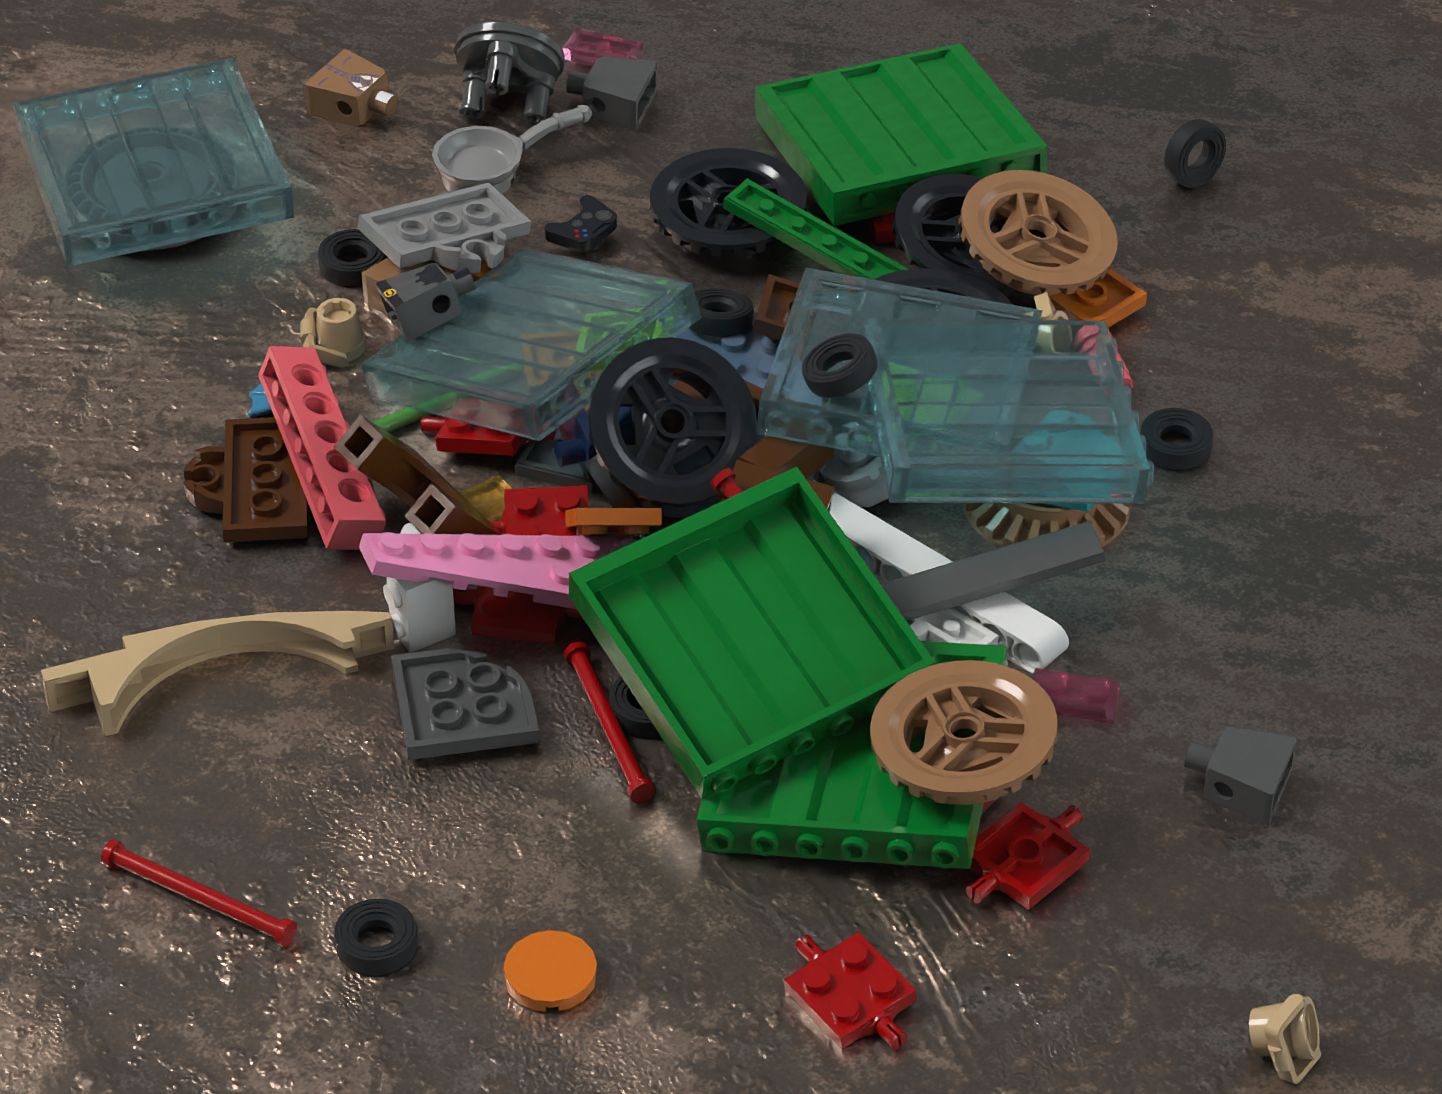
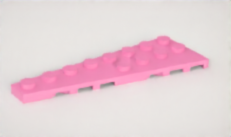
[359,532,639,609]

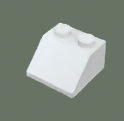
[383,522,456,653]

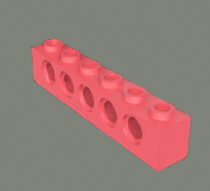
[258,346,386,550]

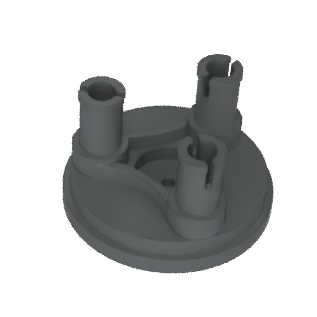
[454,22,565,125]

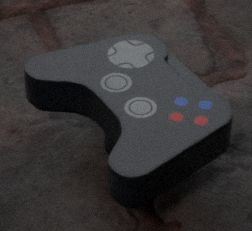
[545,195,617,252]

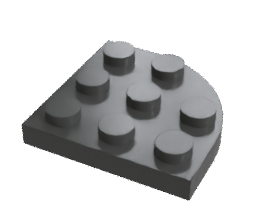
[391,649,540,760]

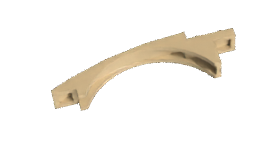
[41,611,395,736]

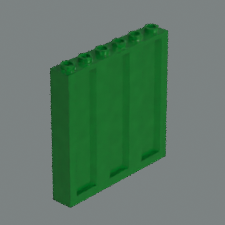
[755,43,1047,226]
[568,467,936,798]
[696,641,1008,869]

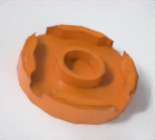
[503,930,597,1012]

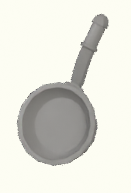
[432,105,592,194]
[818,418,998,508]

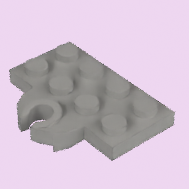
[358,183,531,273]

